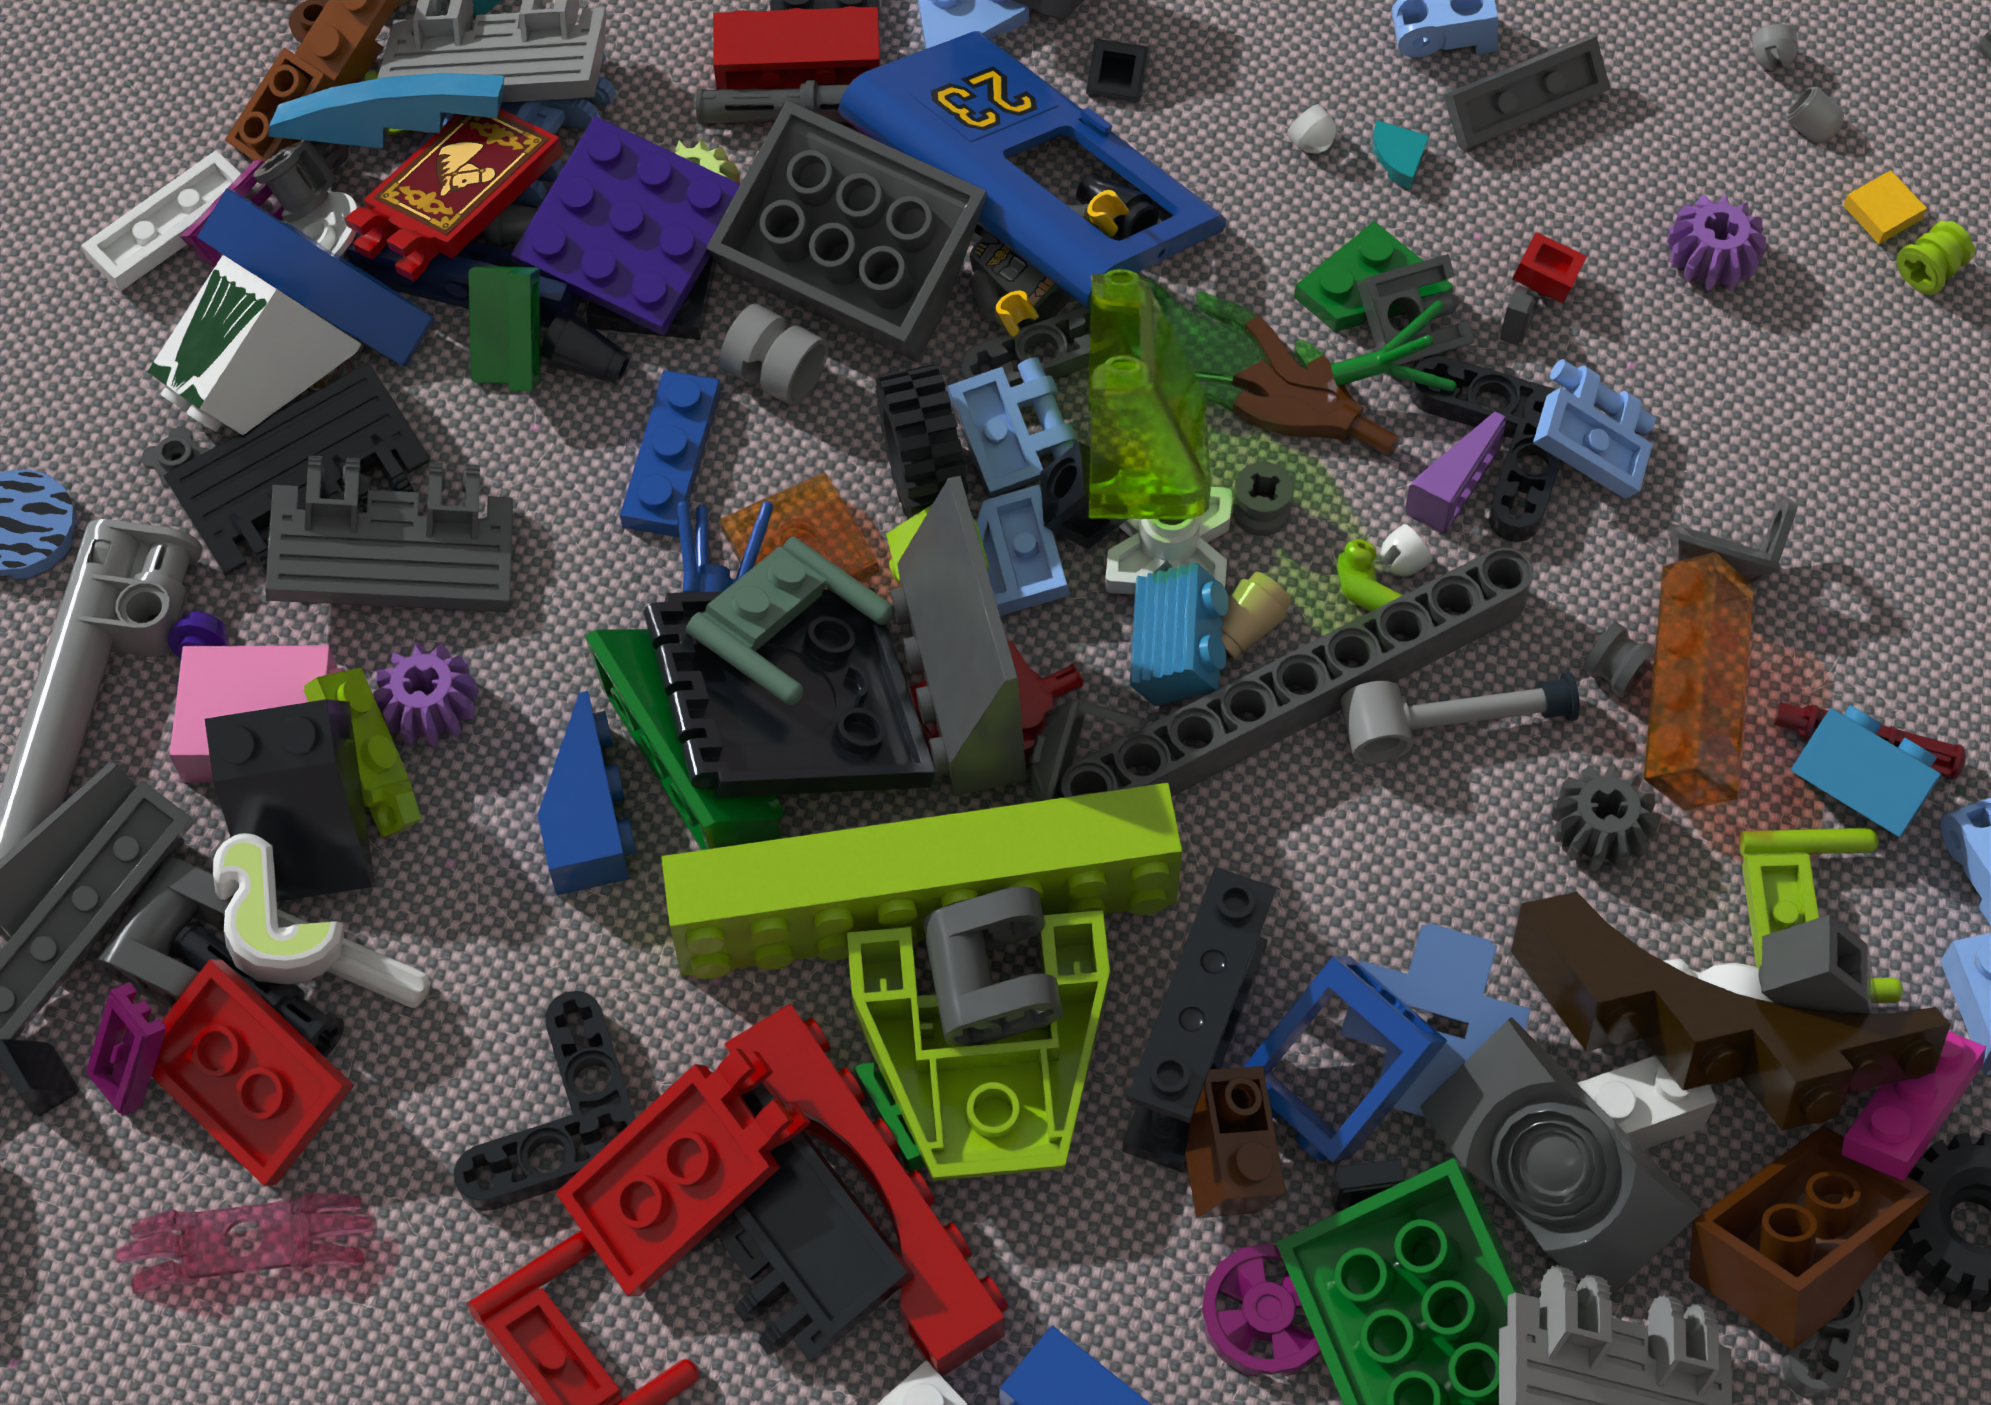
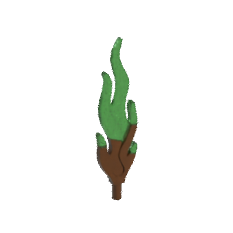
[1080,273,1400,457]

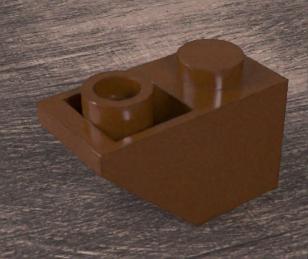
[1185,1066,1286,1218]

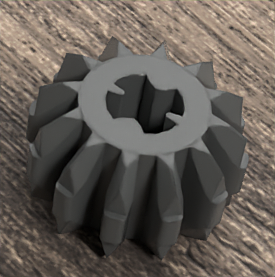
[1550,764,1659,872]

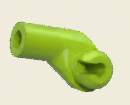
[1336,539,1403,612]

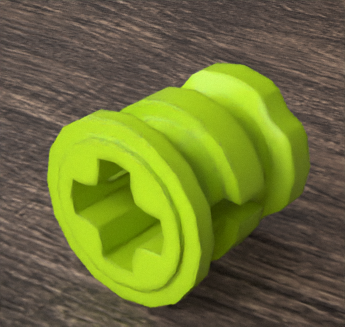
[1896,220,1976,295]

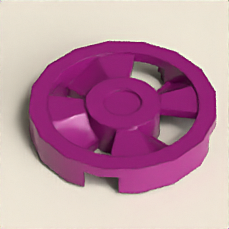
[1202,1243,1321,1377]

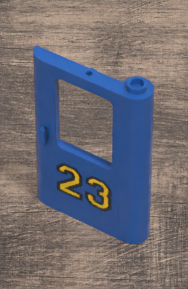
[838,31,1226,311]

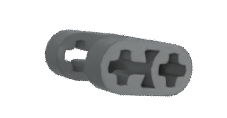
[95,856,233,1008]
[923,887,1064,1047]

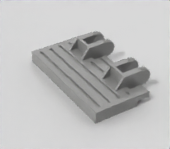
[377,0,608,103]
[1499,1266,1733,1405]

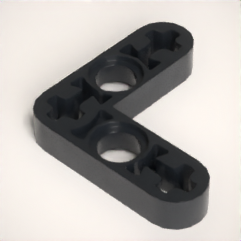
[1410,355,1562,542]
[454,991,636,1211]

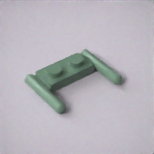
[685,536,895,705]

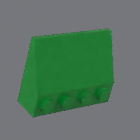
[1276,1158,1526,1405]

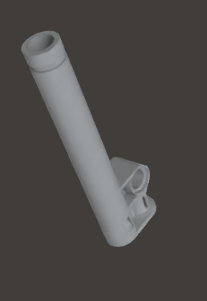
[0,519,203,859]

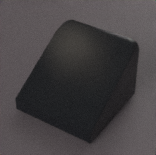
[1086,38,1151,102]
[0,1039,78,1117]

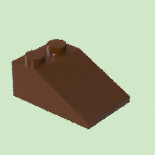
[1689,1125,1930,1349]

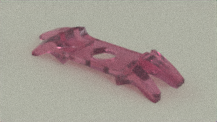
[116,1193,374,1294]

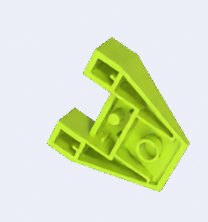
[847,910,1110,1181]

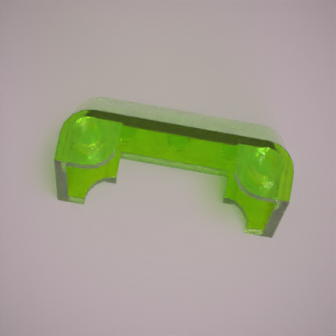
[1088,269,1211,520]

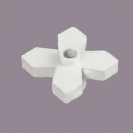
[1105,479,1232,595]

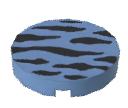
[0,469,78,580]

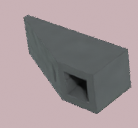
[1758,914,1880,1014]

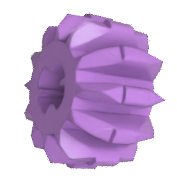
[1667,194,1767,292]
[373,642,479,748]

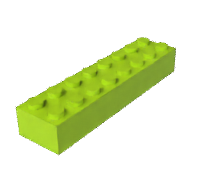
[661,783,1182,979]

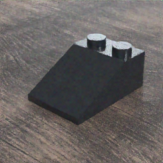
[205,699,376,902]

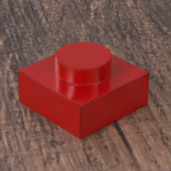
[1512,232,1587,304]

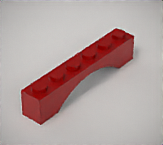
[724,1003,1008,1377]

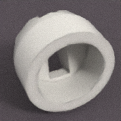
[1287,104,1336,154]
[1380,524,1433,577]

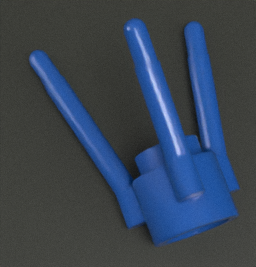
[677,501,773,592]

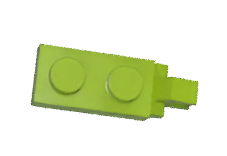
[303,668,422,838]

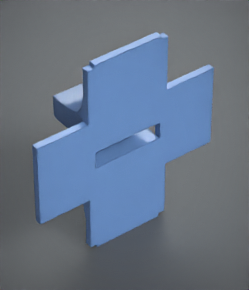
[1340,923,1531,1118]

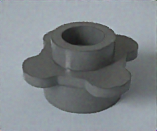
[141,427,209,489]

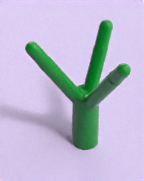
[1331,301,1456,392]

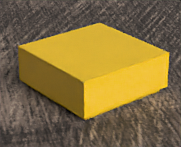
[1843,170,1927,244]

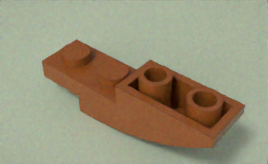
[225,0,400,162]

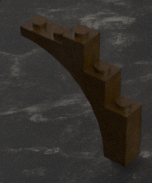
[1511,892,1951,1131]

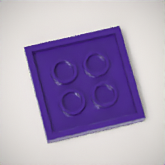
[511,116,741,336]

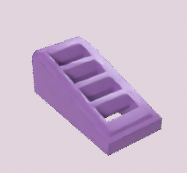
[1405,411,1506,533]

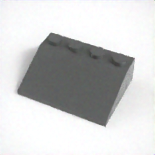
[706,100,988,363]
[890,476,1027,797]

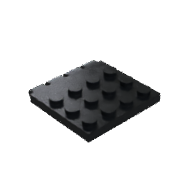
[643,588,936,798]

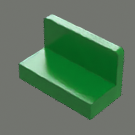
[469,266,541,391]

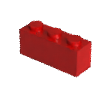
[713,6,880,90]

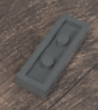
[1443,36,1611,148]

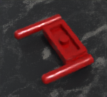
[467,1230,700,1405]

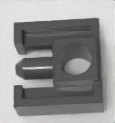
[1357,254,1475,366]

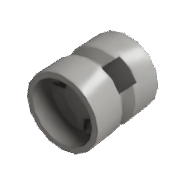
[719,303,829,407]

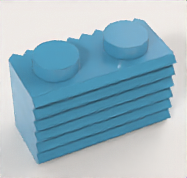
[1129,562,1229,706]

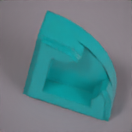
[1372,120,1429,190]

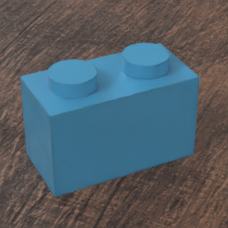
[1790,705,1942,838]

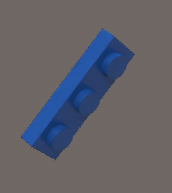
[620,370,721,538]

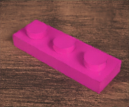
[1841,1031,1987,1181]

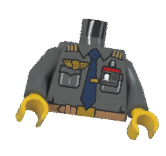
[969,190,1130,337]

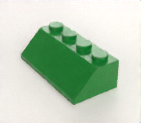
[584,629,785,850]

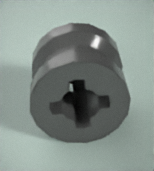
[1232,462,1294,536]
[1582,622,1658,699]

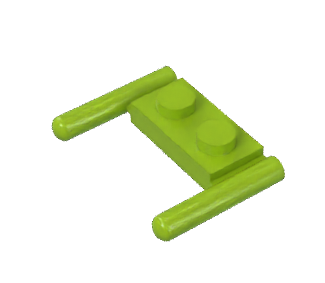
[1739,828,1904,1003]

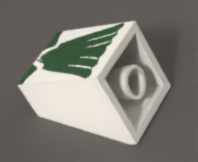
[147,255,361,435]

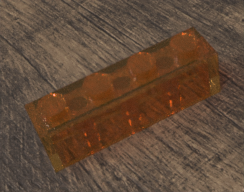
[1643,552,1754,811]

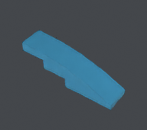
[269,73,505,148]

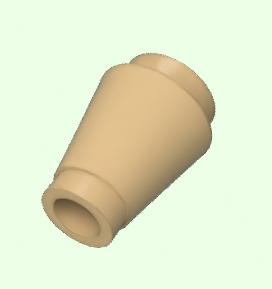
[1221,572,1292,662]

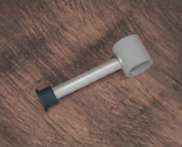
[1340,672,1580,764]

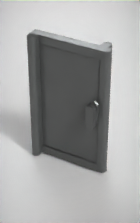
[0,761,185,937]

